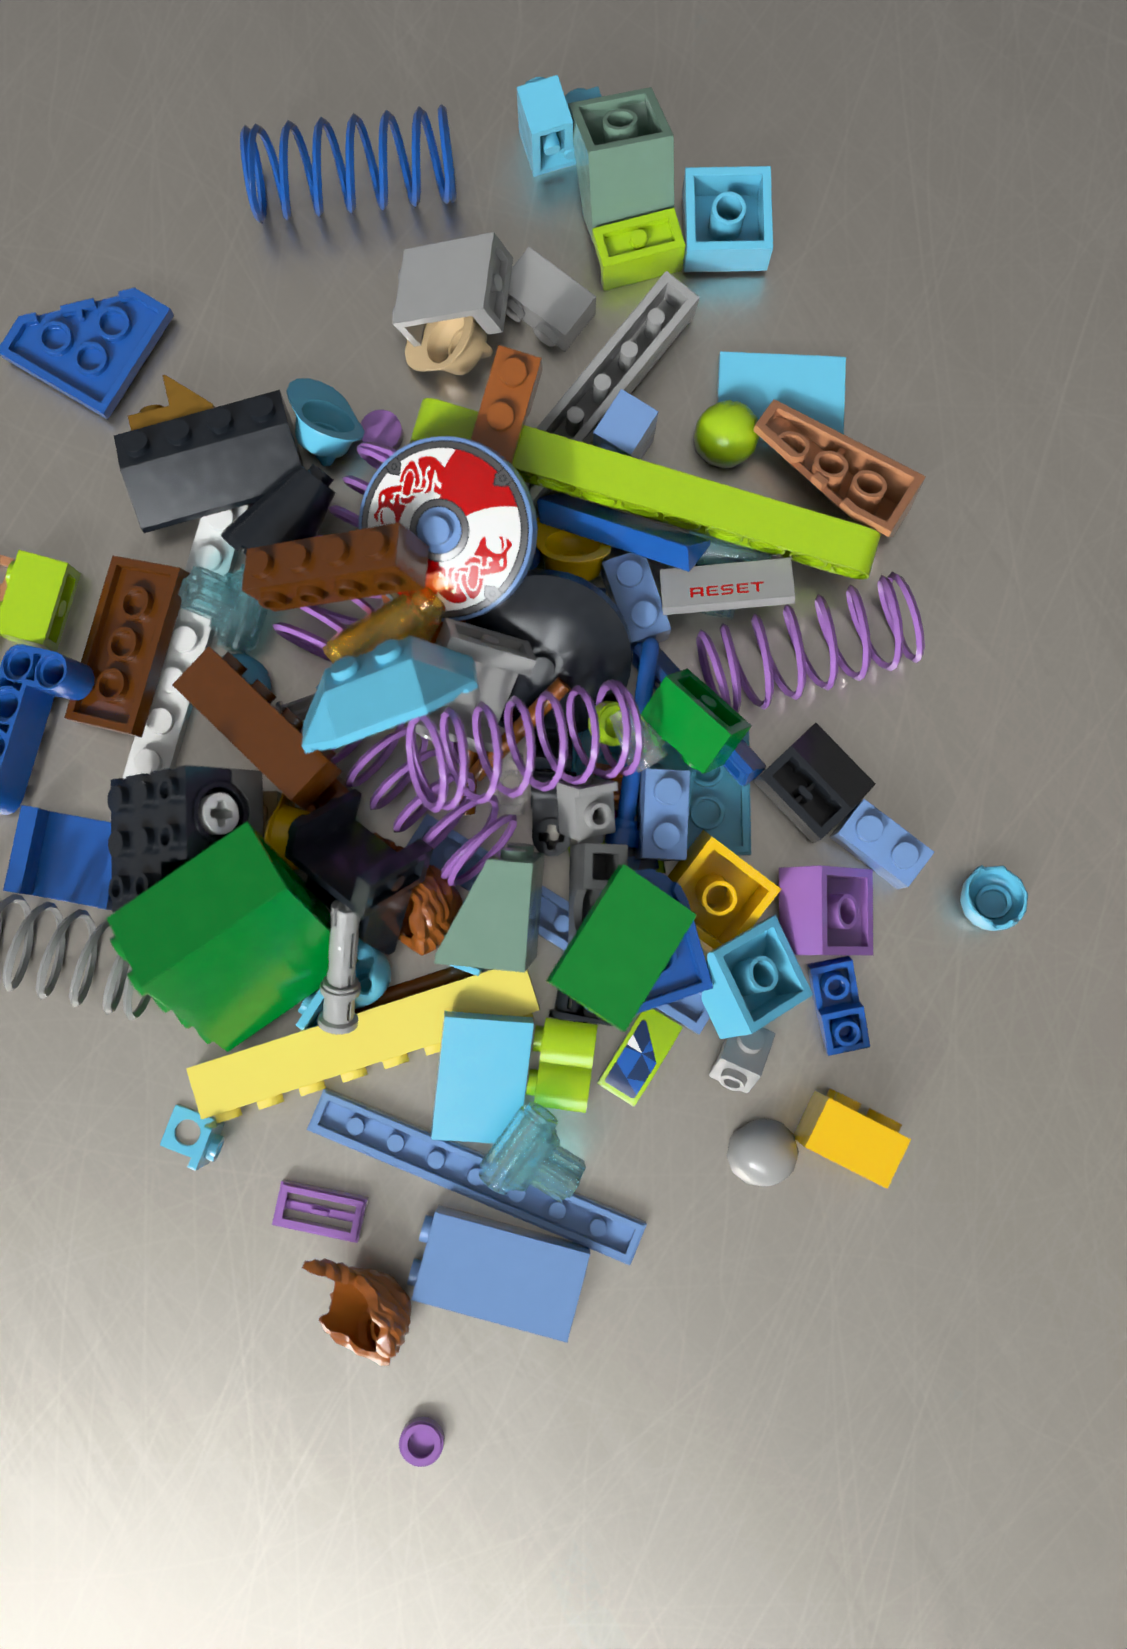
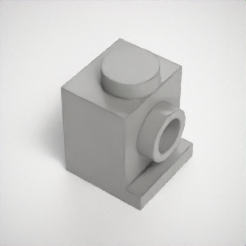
[556,775,618,844]

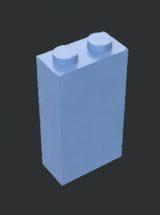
[407,1205,590,1343]

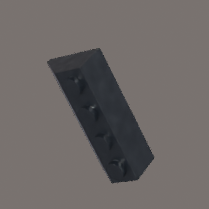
[114,390,303,533]

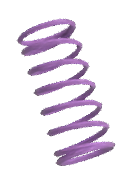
[273,442,398,663]
[696,572,925,713]
[406,679,644,813]
[331,722,517,886]

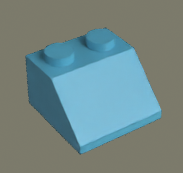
[701,915,813,1039]

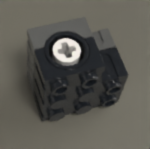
[107,765,264,912]

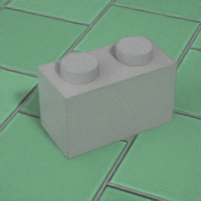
[506,247,596,352]

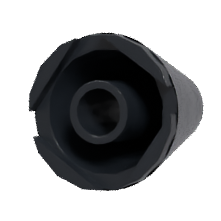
[220,464,336,555]

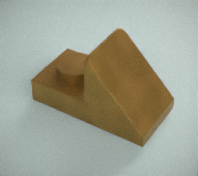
[128,375,215,431]

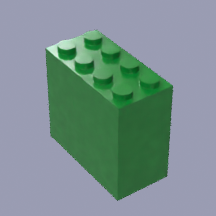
[106,821,359,1052]

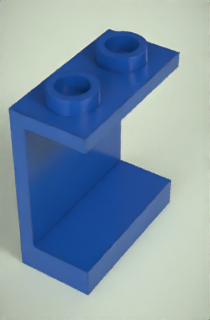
[3,805,112,910]

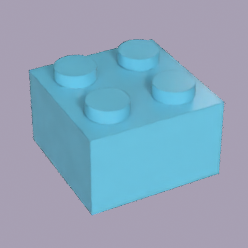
[682,166,773,272]

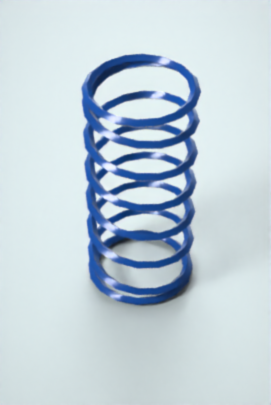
[240,104,457,224]

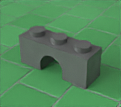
[568,843,628,945]

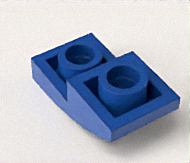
[807,956,871,1056]

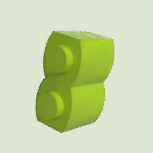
[526,1017,598,1113]

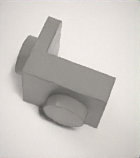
[709,1027,776,1093]

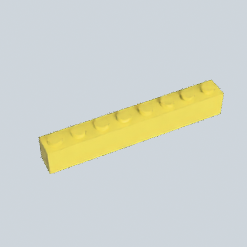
[186,969,540,1123]

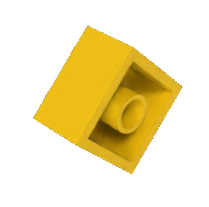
[668,830,781,949]
[794,1088,911,1189]

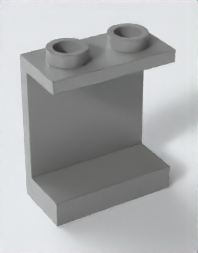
[392,232,513,347]
[415,617,537,752]

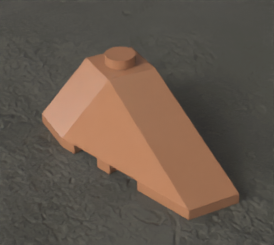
[753,399,926,537]

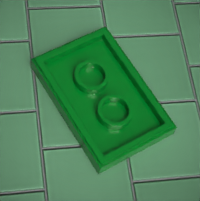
[546,864,697,1032]

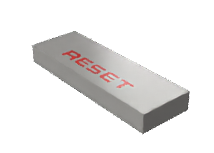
[660,558,795,615]

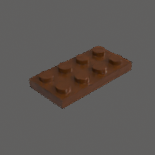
[64,555,190,738]

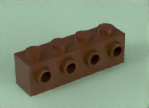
[242,522,429,612]
[172,646,343,810]

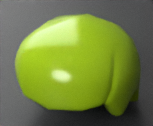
[693,400,760,468]

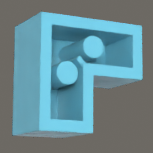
[516,75,602,177]

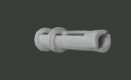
[318,900,361,1034]

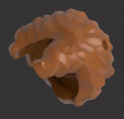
[373,832,463,956]
[302,1258,412,1366]

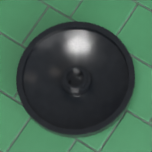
[465,569,632,733]

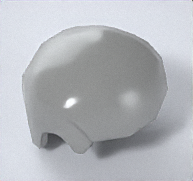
[727,1118,799,1187]

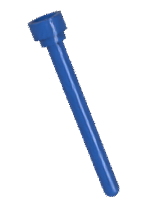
[604,638,659,848]

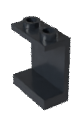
[284,788,433,919]

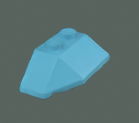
[302,636,478,753]

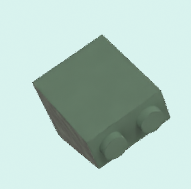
[568,87,674,243]
[434,843,545,973]

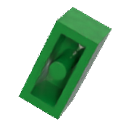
[640,668,752,774]

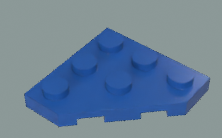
[0,288,174,420]

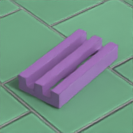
[272,1179,369,1243]

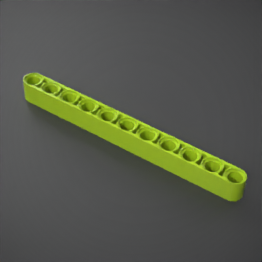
[410,398,881,580]

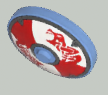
[359,436,537,621]

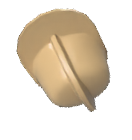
[405,316,493,375]

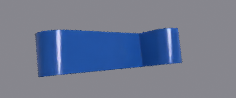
[0,644,95,815]

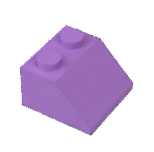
[778,866,873,955]

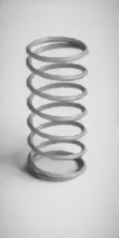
[0,894,152,1020]

